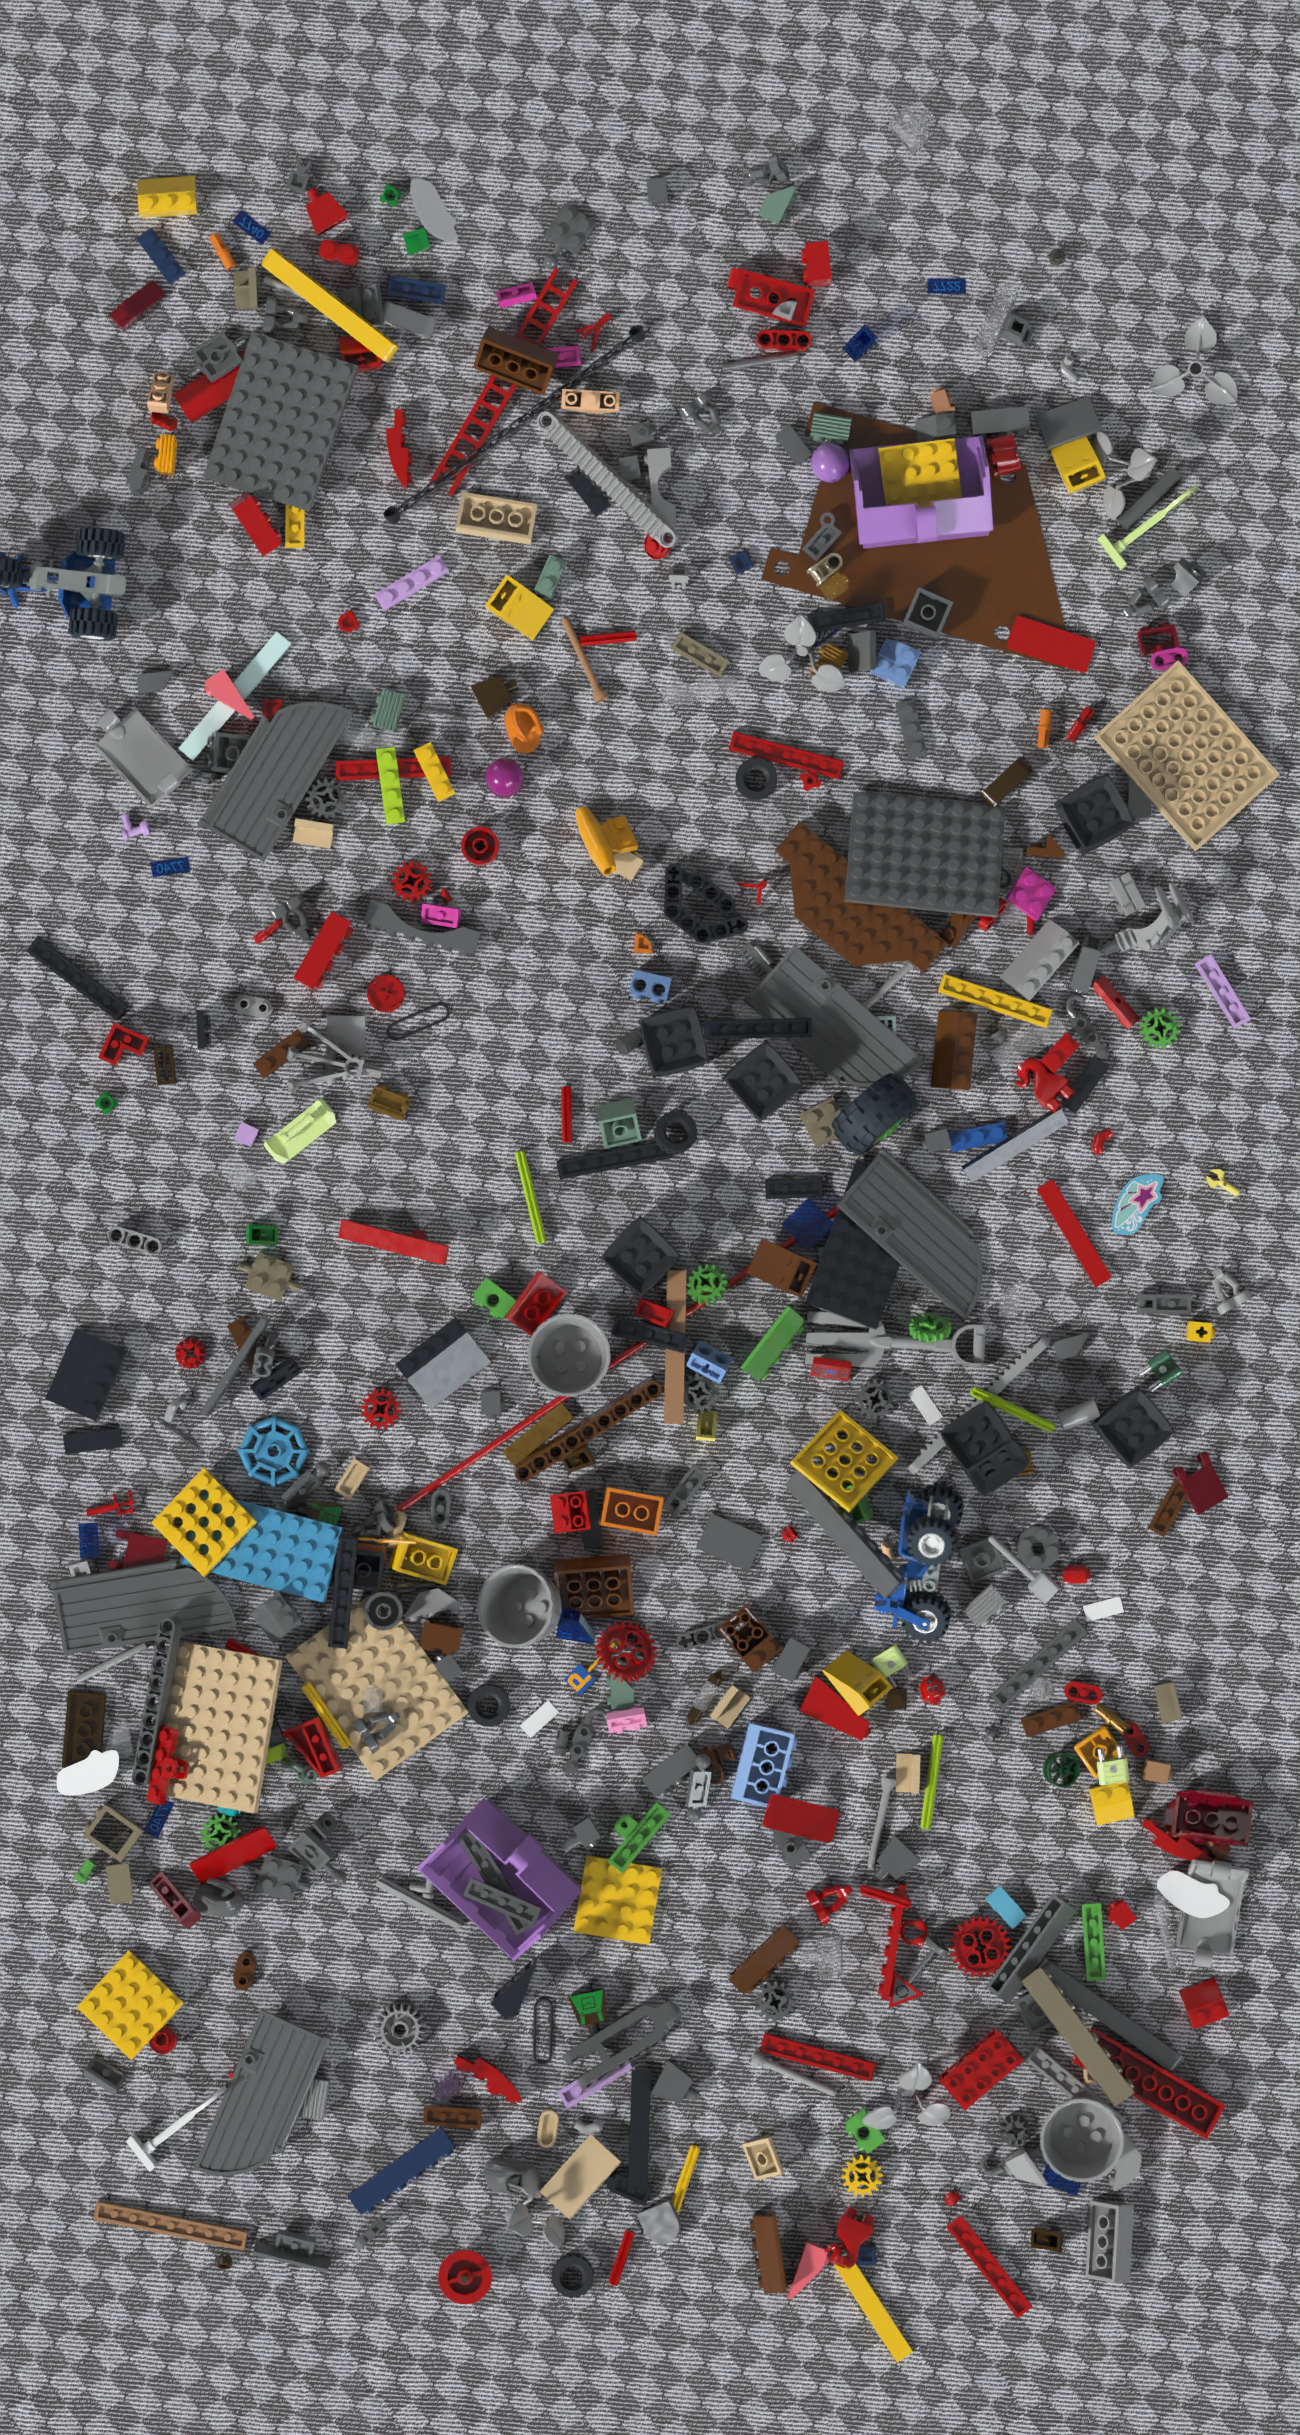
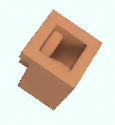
[929,387,955,415]

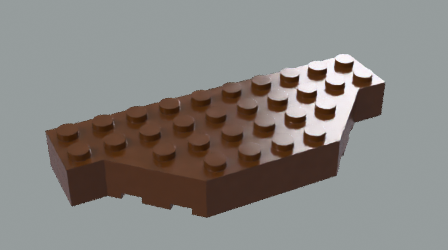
[775,821,947,974]

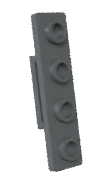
[253,2230,331,2272]

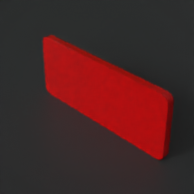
[174,350,245,422]
[1007,616,1096,673]
[762,1794,840,1843]
[189,1826,276,1885]

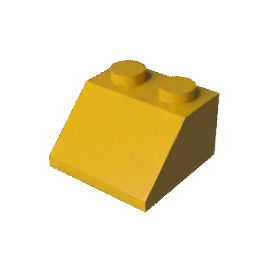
[1088,1782,1135,1826]

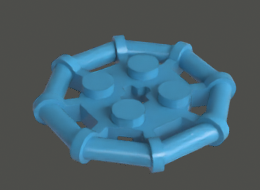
[237,1415,310,1487]

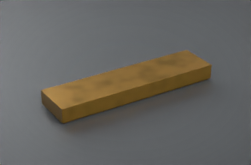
[502,1403,574,1466]

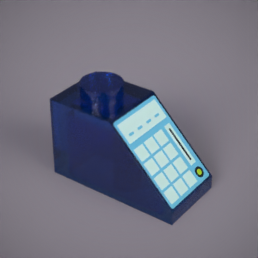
[556,1609,596,1645]

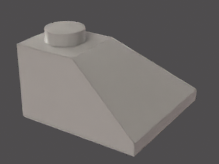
[1004,2147,1048,2186]

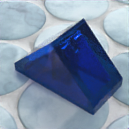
[843,324,878,362]

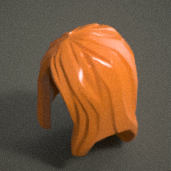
[504,703,544,754]

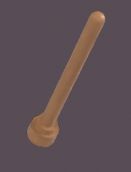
[562,617,609,703]

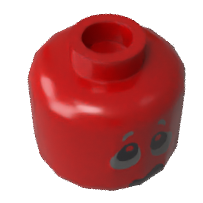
[919,1676,946,1706]

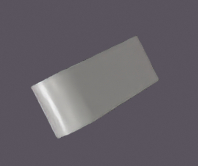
[383,301,436,339]
[107,1226,163,1255]

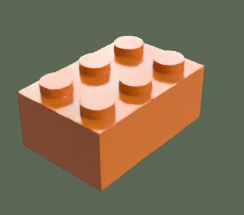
[599,1487,664,1536]

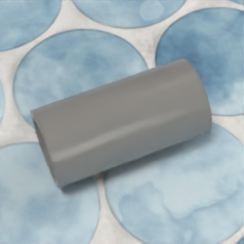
[1057,1399,1100,1431]

